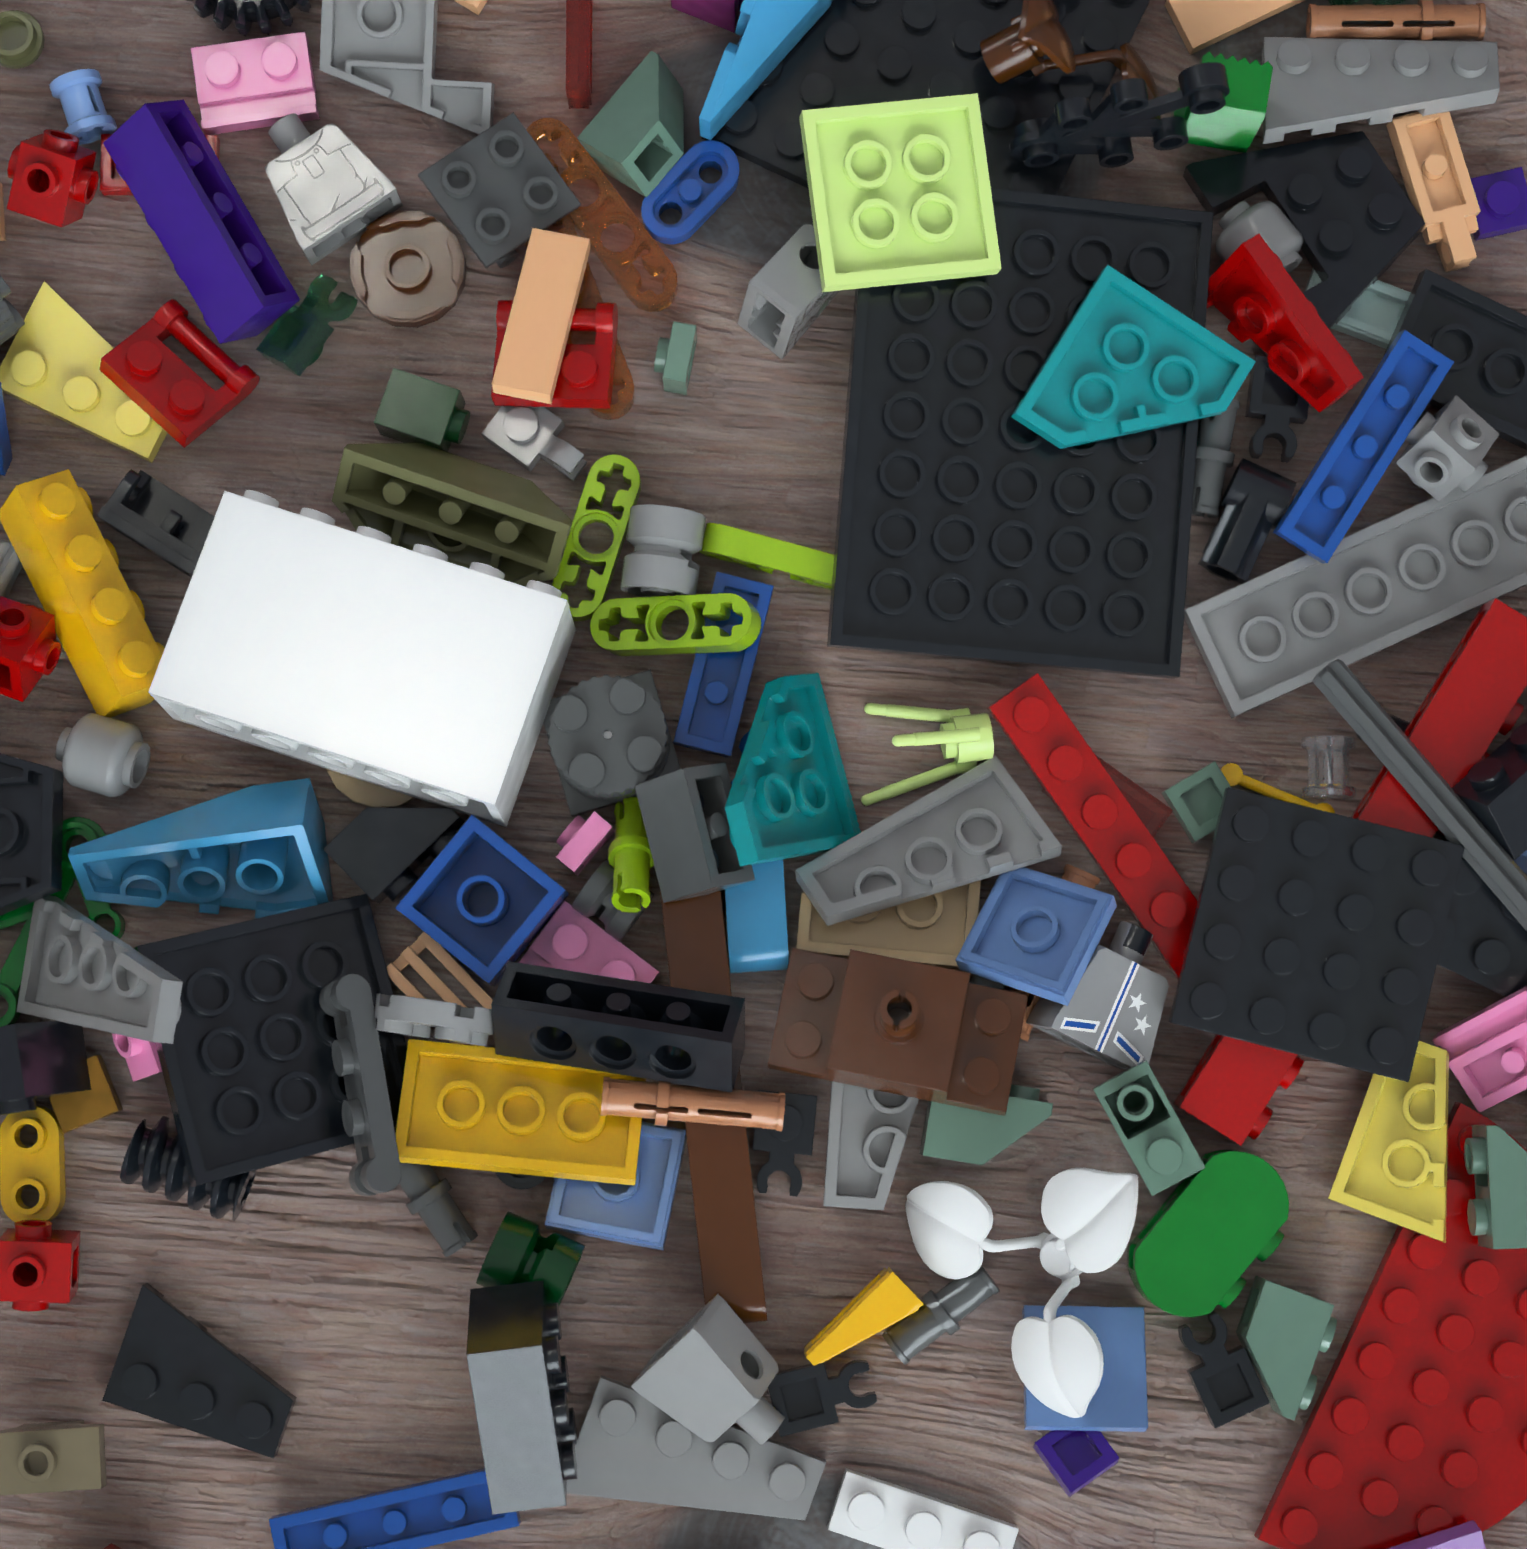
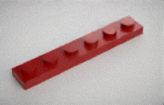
[987,673,1198,981]

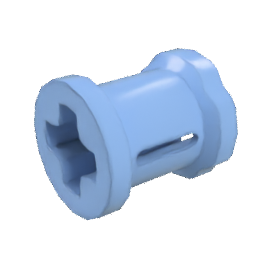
[49,69,117,145]

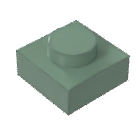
[654,321,697,395]
[1161,761,1231,843]

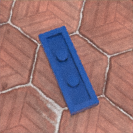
[673,572,774,759]

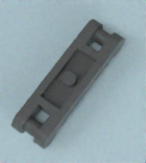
[319,974,401,1196]

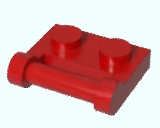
[99,299,260,448]
[491,300,618,409]

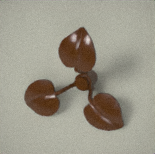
[980,0,1162,142]

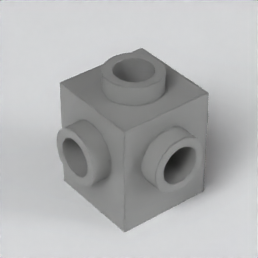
[1396,395,1499,502]

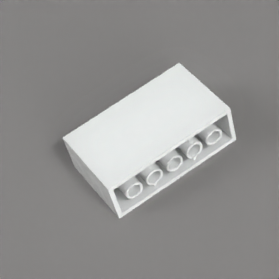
[148,490,576,827]

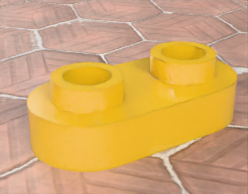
[0,1106,66,1223]

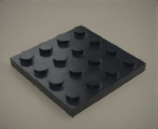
[1169,787,1465,1082]
[134,894,407,1187]

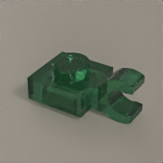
[256,274,358,377]

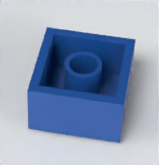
[395,815,569,986]

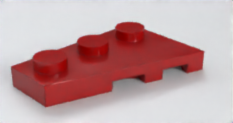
[1207,234,1364,413]

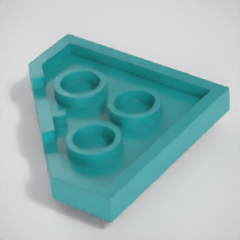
[1011,265,1256,449]
[724,673,861,867]

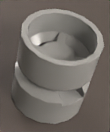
[620,504,706,597]

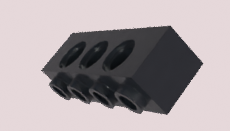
[491,961,745,1092]

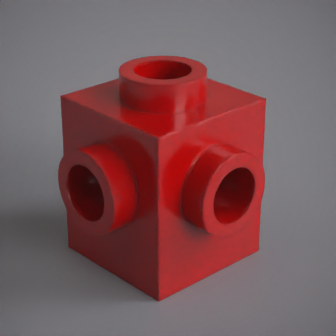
[7,129,99,228]
[0,596,61,702]
[0,1220,81,1311]

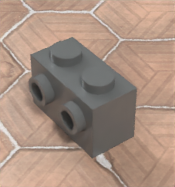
[635,762,755,903]

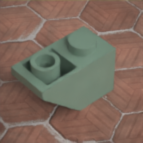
[577,51,684,198]
[1093,1060,1206,1196]
[919,1084,1053,1165]
[1464,1124,1527,1249]
[1236,1276,1337,1421]

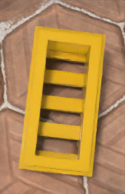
[804,1267,924,1366]

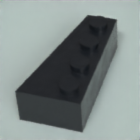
[0,1021,91,1115]

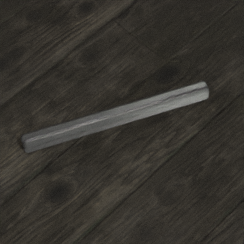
[1313,659,1527,931]

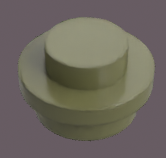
[0,10,45,69]

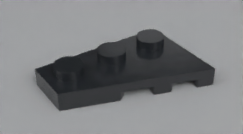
[102,1283,297,1458]

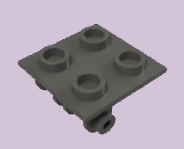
[418,112,581,268]

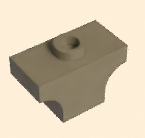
[0,1420,107,1496]

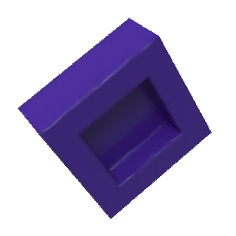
[1471,167,1527,241]
[1033,1430,1120,1497]

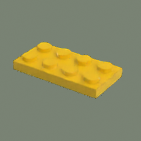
[395,1039,646,1186]

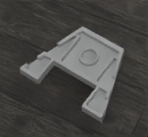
[319,0,495,134]

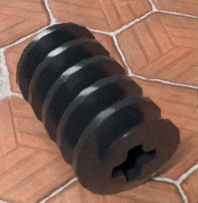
[120,1116,257,1221]

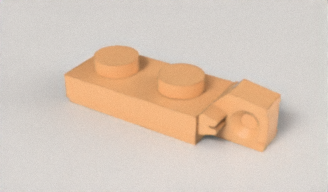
[1386,111,1481,272]

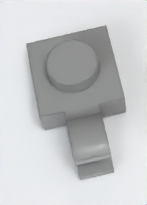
[481,406,587,482]

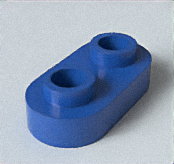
[641,140,740,245]

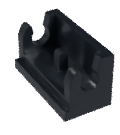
[97,469,215,578]

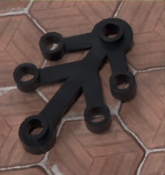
[1010,62,1230,168]

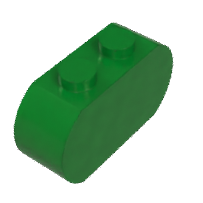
[1127,1150,1289,1317]

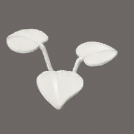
[905,1168,1138,1418]

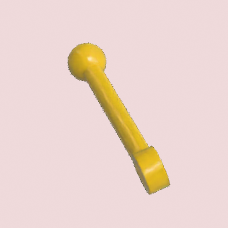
[1220,763,1335,814]

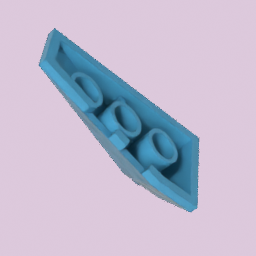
[699,0,833,141]
[68,778,333,918]

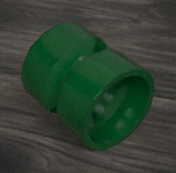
[476,1211,586,1306]

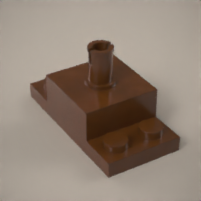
[767,948,1028,1116]

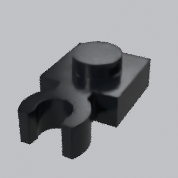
[1245,355,1309,463]
[752,1090,818,1197]
[1178,1311,1270,1428]
[768,1360,877,1437]

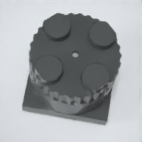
[543,669,680,817]

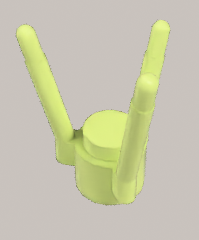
[861,703,994,806]

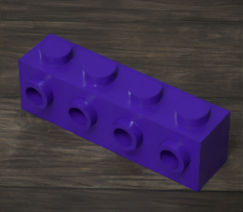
[103,99,300,344]

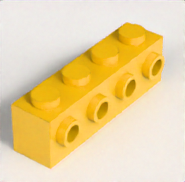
[0,469,165,718]

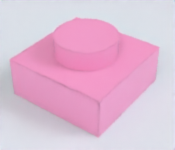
[556,811,615,876]

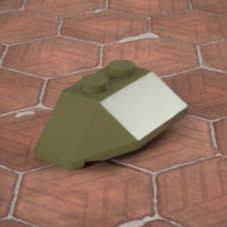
[332,443,573,587]

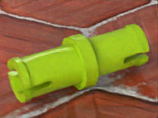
[608,797,654,913]

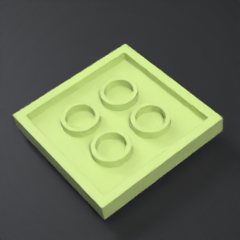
[799,93,1002,292]

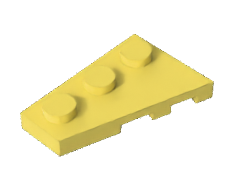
[0,281,167,463]
[1328,1041,1449,1243]

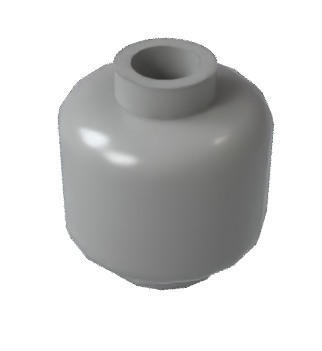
[1215,200,1303,274]
[56,713,151,797]

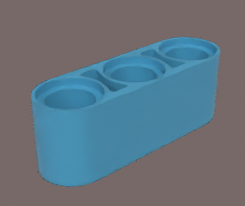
[725,859,789,973]

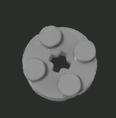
[374,993,494,1046]

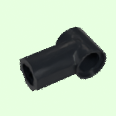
[1198,458,1297,584]

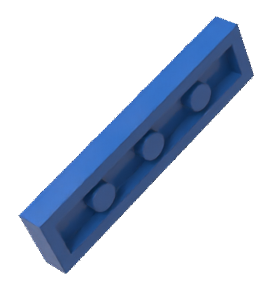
[1273,330,1454,564]
[269,1468,521,1549]

